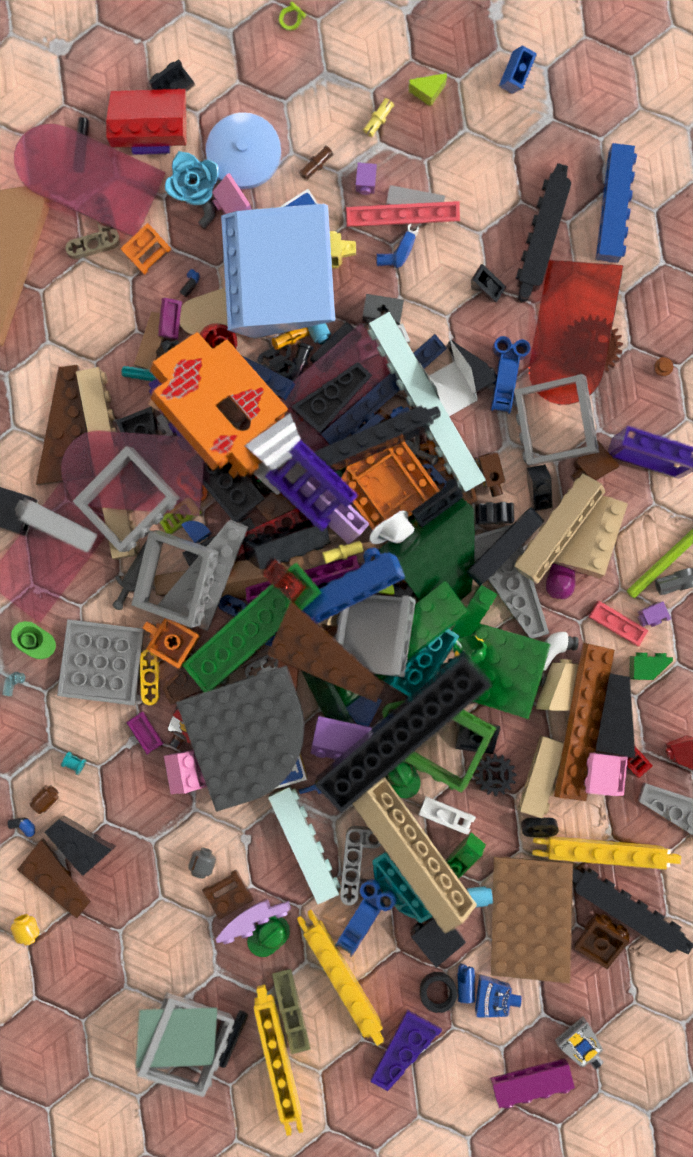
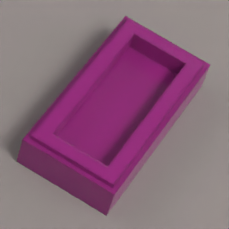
[158,298,182,339]
[126,712,164,754]

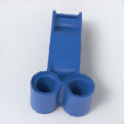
[491,336,530,414]
[335,879,397,957]

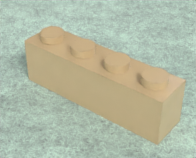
[518,735,564,819]

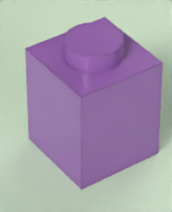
[356,163,377,195]

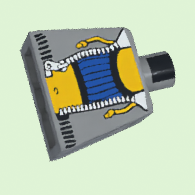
[555,1016,603,1069]

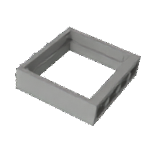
[513,374,599,466]
[73,446,180,552]
[15,498,97,553]
[131,530,219,627]
[135,992,234,1097]

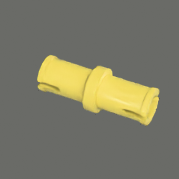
[363,98,394,137]
[322,540,363,564]

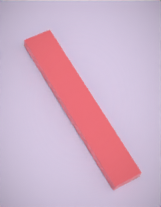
[346,201,460,227]

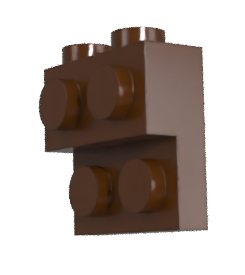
[574,913,630,969]

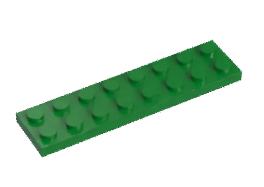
[182,563,322,692]
[329,581,469,707]

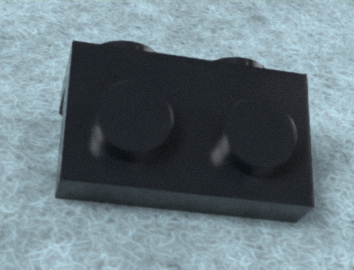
[149,59,195,92]

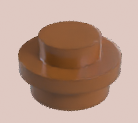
[654,357,674,377]

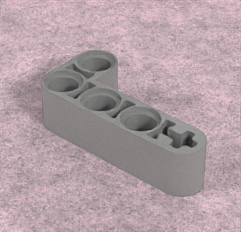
[340,826,381,906]

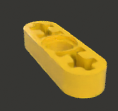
[140,650,160,705]

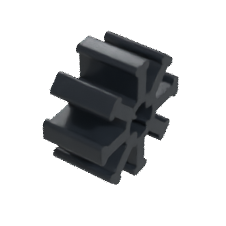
[475,502,514,525]

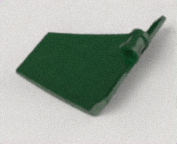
[379,498,475,601]

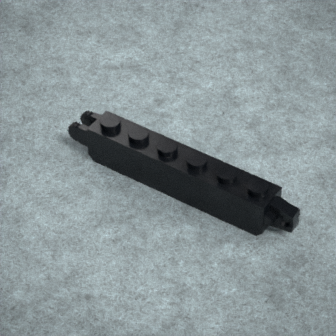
[515,163,572,303]
[301,405,441,477]
[572,867,693,955]

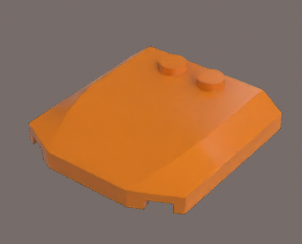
[341,441,440,531]

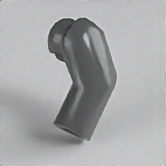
[198,200,216,229]

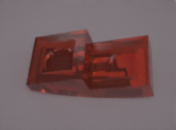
[263,559,306,602]

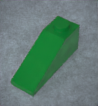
[451,585,498,638]

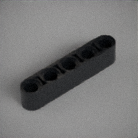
[466,507,545,586]

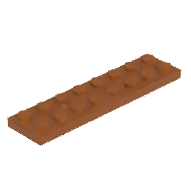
[554,643,615,801]

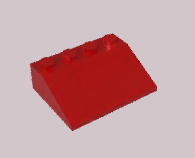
[106,89,187,148]

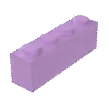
[299,477,369,544]

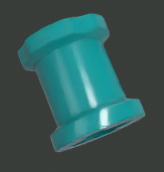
[61,751,87,775]

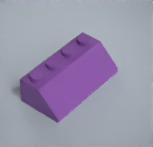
[311,716,372,760]

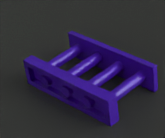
[265,440,358,531]

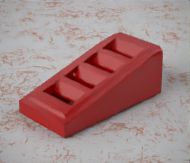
[616,746,653,778]

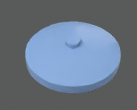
[206,113,281,189]

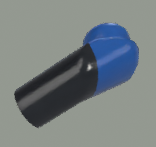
[180,269,200,297]
[8,817,35,837]

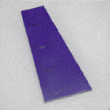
[370,1009,442,1091]

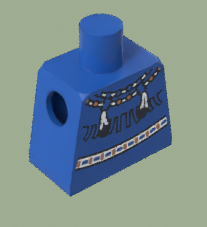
[475,974,522,1018]

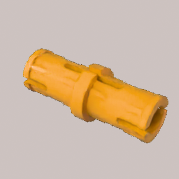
[271,327,309,350]

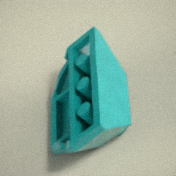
[372,851,433,923]

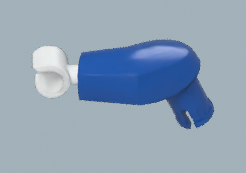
[376,224,419,268]

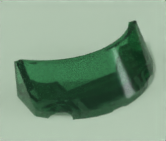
[301,670,355,724]

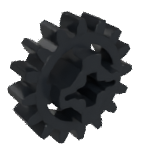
[474,753,517,796]

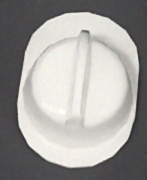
[370,511,414,544]

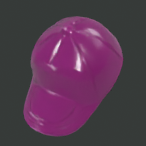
[546,563,576,600]

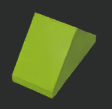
[408,73,447,107]

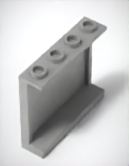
[334,595,416,677]

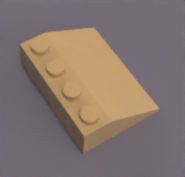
[553,489,628,579]

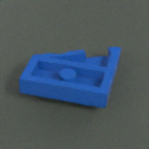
[339,696,382,727]

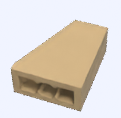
[536,659,579,710]

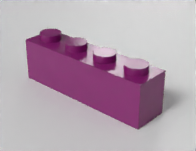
[490,1058,575,1109]

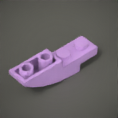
[216,899,291,945]

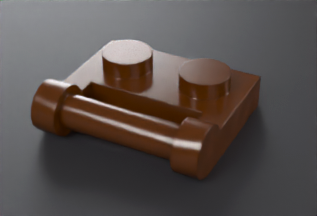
[202,870,253,920]

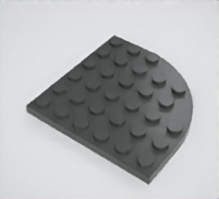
[176,665,304,812]

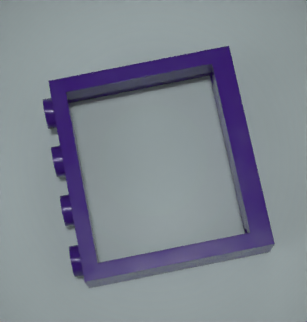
[608,426,693,479]

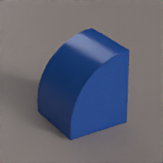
[181,521,212,544]

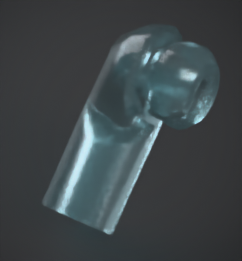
[2,672,25,696]

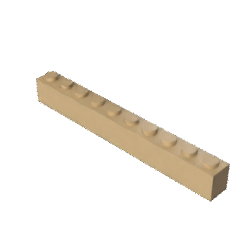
[76,367,140,560]

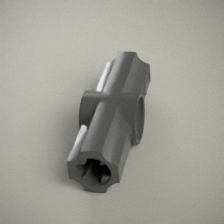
[655,567,693,595]

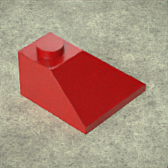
[665,735,693,770]

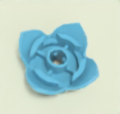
[165,151,219,205]

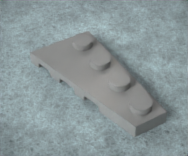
[638,782,693,835]

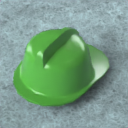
[11,621,56,659]

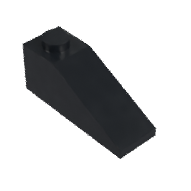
[447,340,497,395]

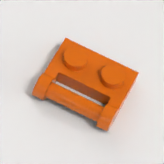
[120,223,172,275]

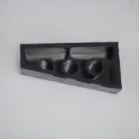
[291,362,372,435]
[116,406,164,495]
[242,520,330,570]
[596,673,636,758]

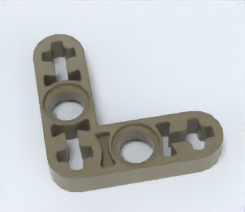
[65,194,120,259]

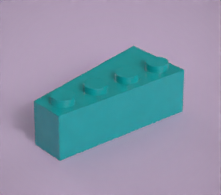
[383,629,459,697]

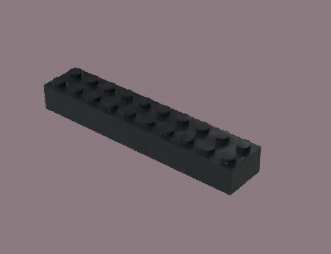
[314,650,492,813]

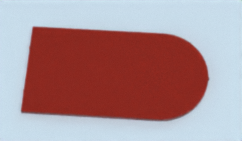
[529,260,624,405]

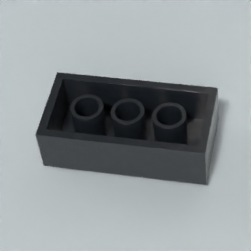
[186,454,265,523]

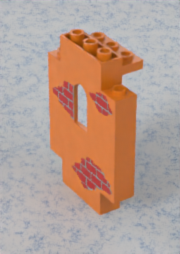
[150,332,288,478]

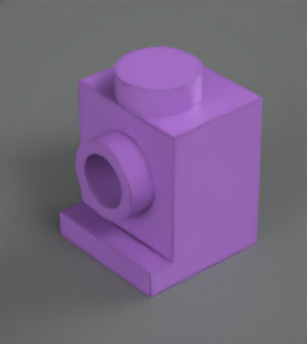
[638,602,671,627]

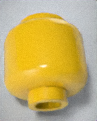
[11,914,39,946]

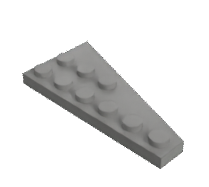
[158,519,248,631]
[474,525,549,639]

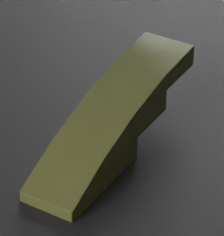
[272,969,311,1054]

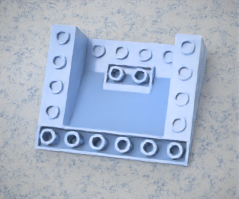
[221,204,335,339]

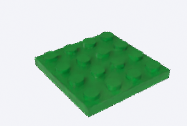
[472,623,551,719]

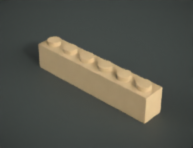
[514,474,605,584]

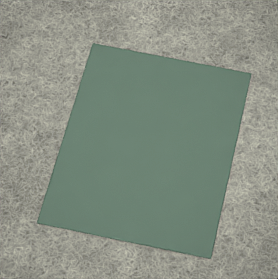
[136,1008,217,1068]

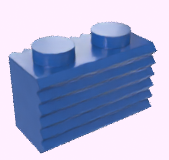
[499,45,537,94]

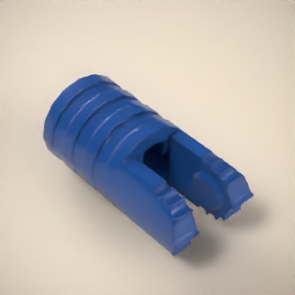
[458,963,475,1003]

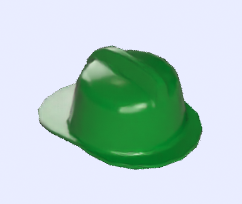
[385,762,421,799]
[247,915,290,957]

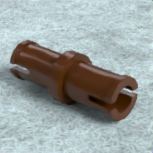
[299,146,334,181]

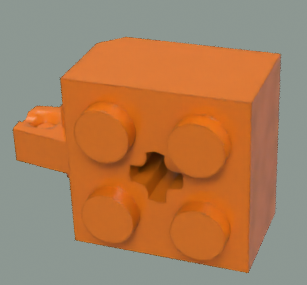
[143,618,201,669]

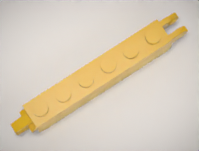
[532,836,681,869]
[297,910,384,1046]
[254,984,304,1136]

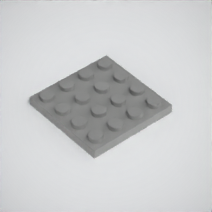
[57,619,145,705]

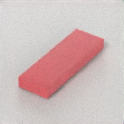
[588,601,649,647]

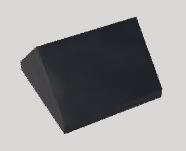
[455,723,500,754]

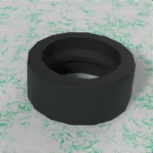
[420,972,457,1013]

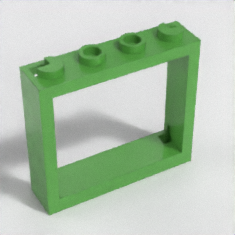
[403,710,496,793]

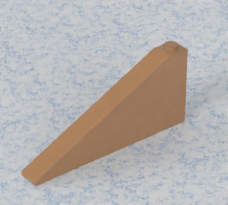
[0,184,51,347]

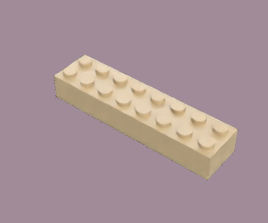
[353,777,477,933]

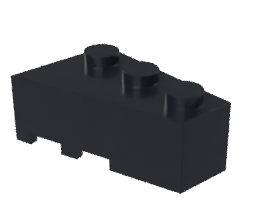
[44,815,116,876]

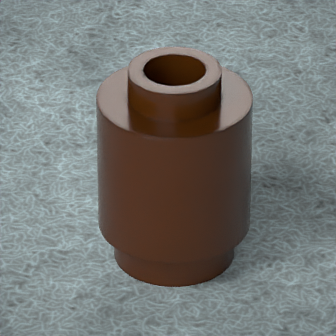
[30,785,59,814]

